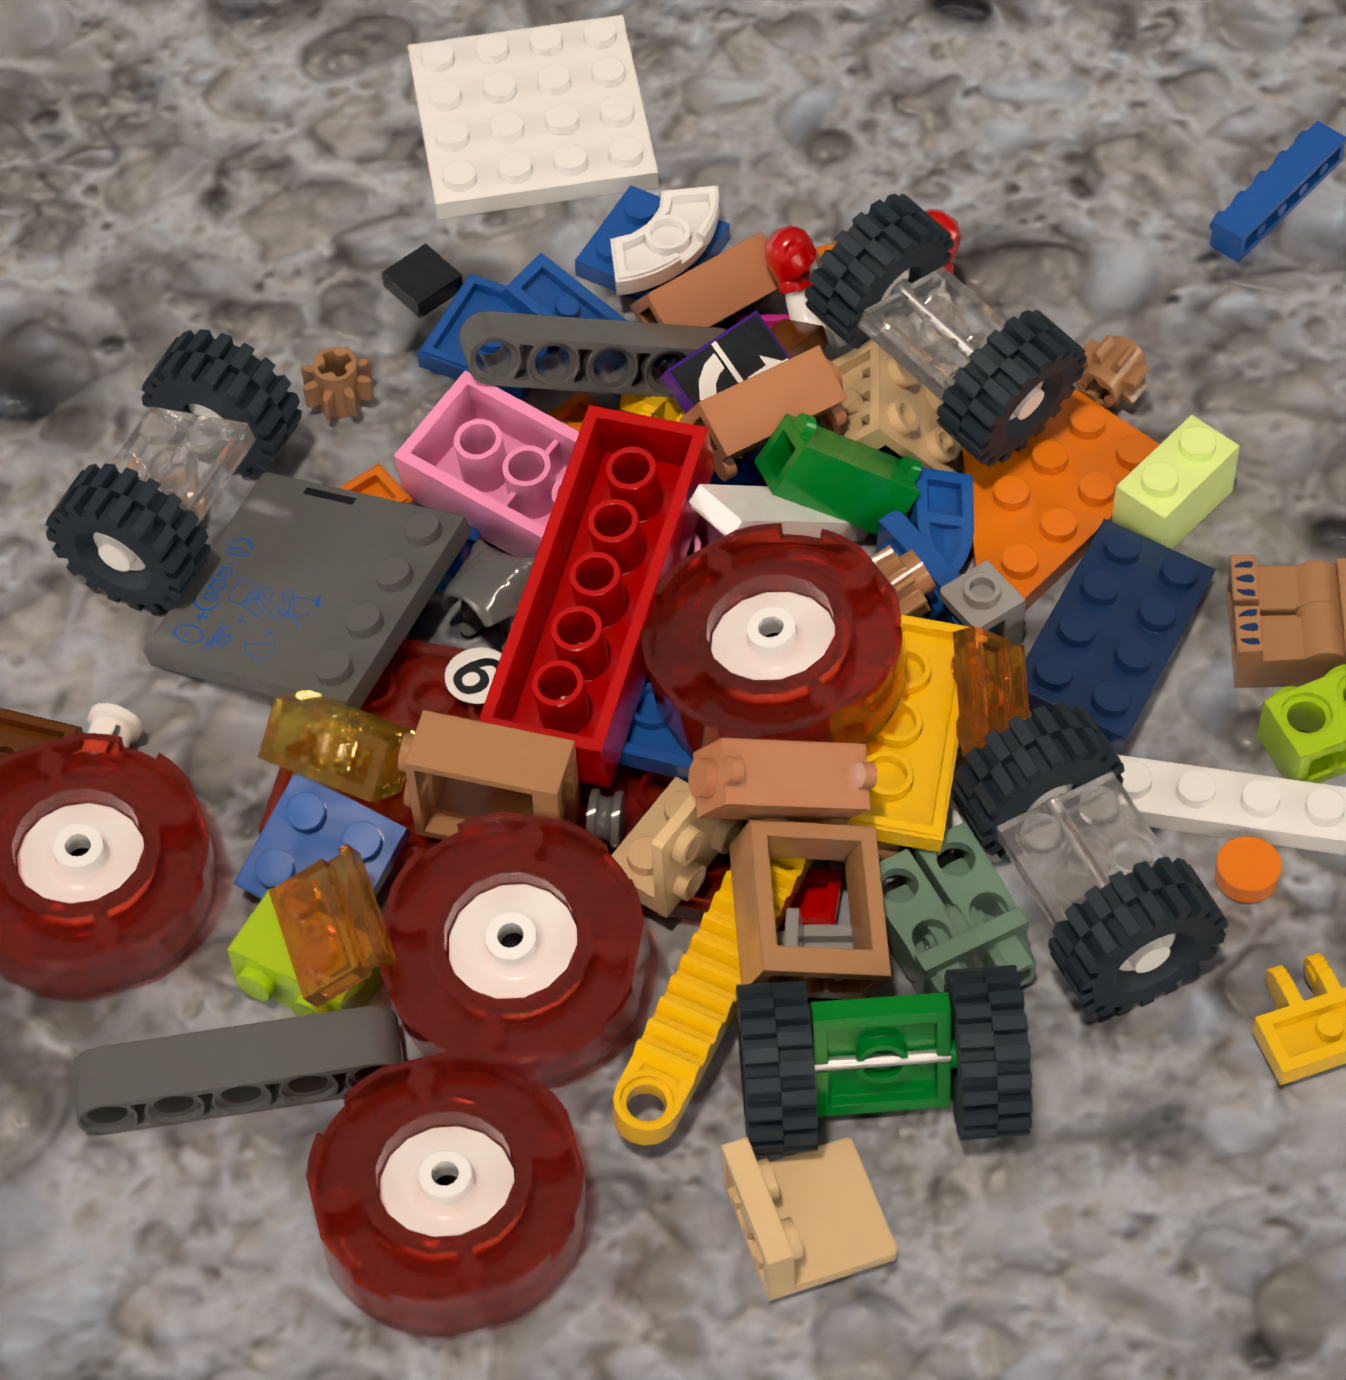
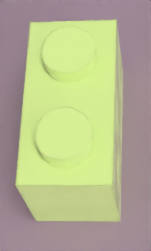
[1112,415,1240,549]

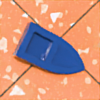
[908,468,974,572]

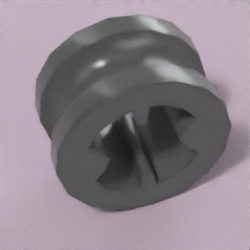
[586,788,626,849]

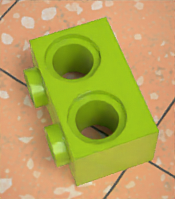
[1257,664,1346,783]

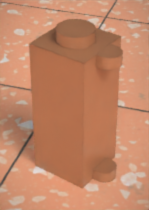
[630,231,778,327]
[680,345,848,481]
[688,738,878,822]

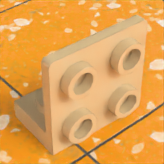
[825,335,958,473]
[601,777,743,918]
[721,1137,897,1301]

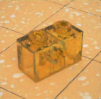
[257,689,415,802]

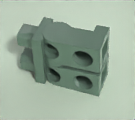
[879,822,1036,994]

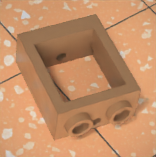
[398,710,581,865]
[729,817,891,999]

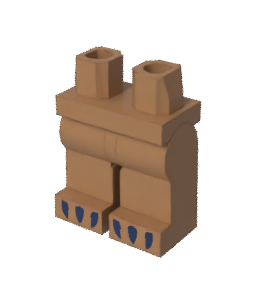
[1227,555,1346,688]

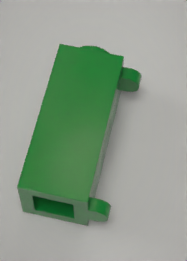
[754,413,922,535]

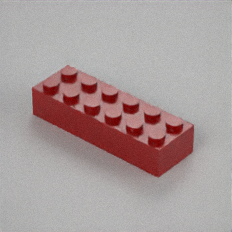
[478,405,715,788]

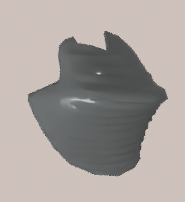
[442,539,535,650]

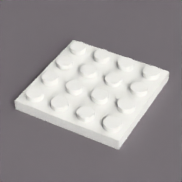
[407,15,659,220]

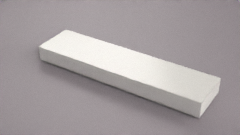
[689,484,869,542]

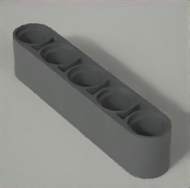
[459,311,726,398]
[73,1006,405,1135]

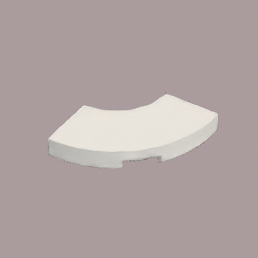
[610,185,719,296]

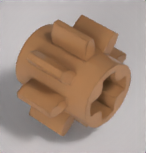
[1077,335,1149,409]
[301,346,374,420]
[860,545,937,618]

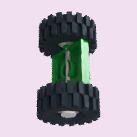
[736,965,1033,1155]

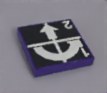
[660,310,791,469]

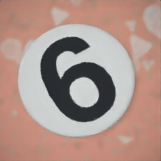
[445,647,502,704]

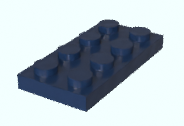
[1006,518,1216,753]

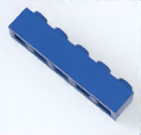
[1210,121,1346,263]

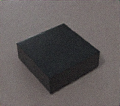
[382,243,463,317]

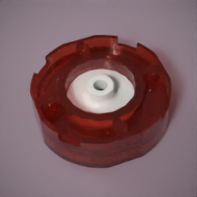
[642,523,908,756]
[0,733,217,998]
[377,812,650,1088]
[306,1051,588,1337]

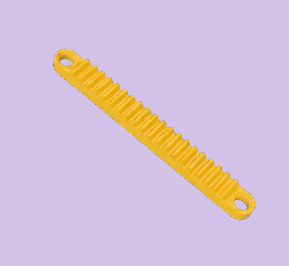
[611,655,843,1146]

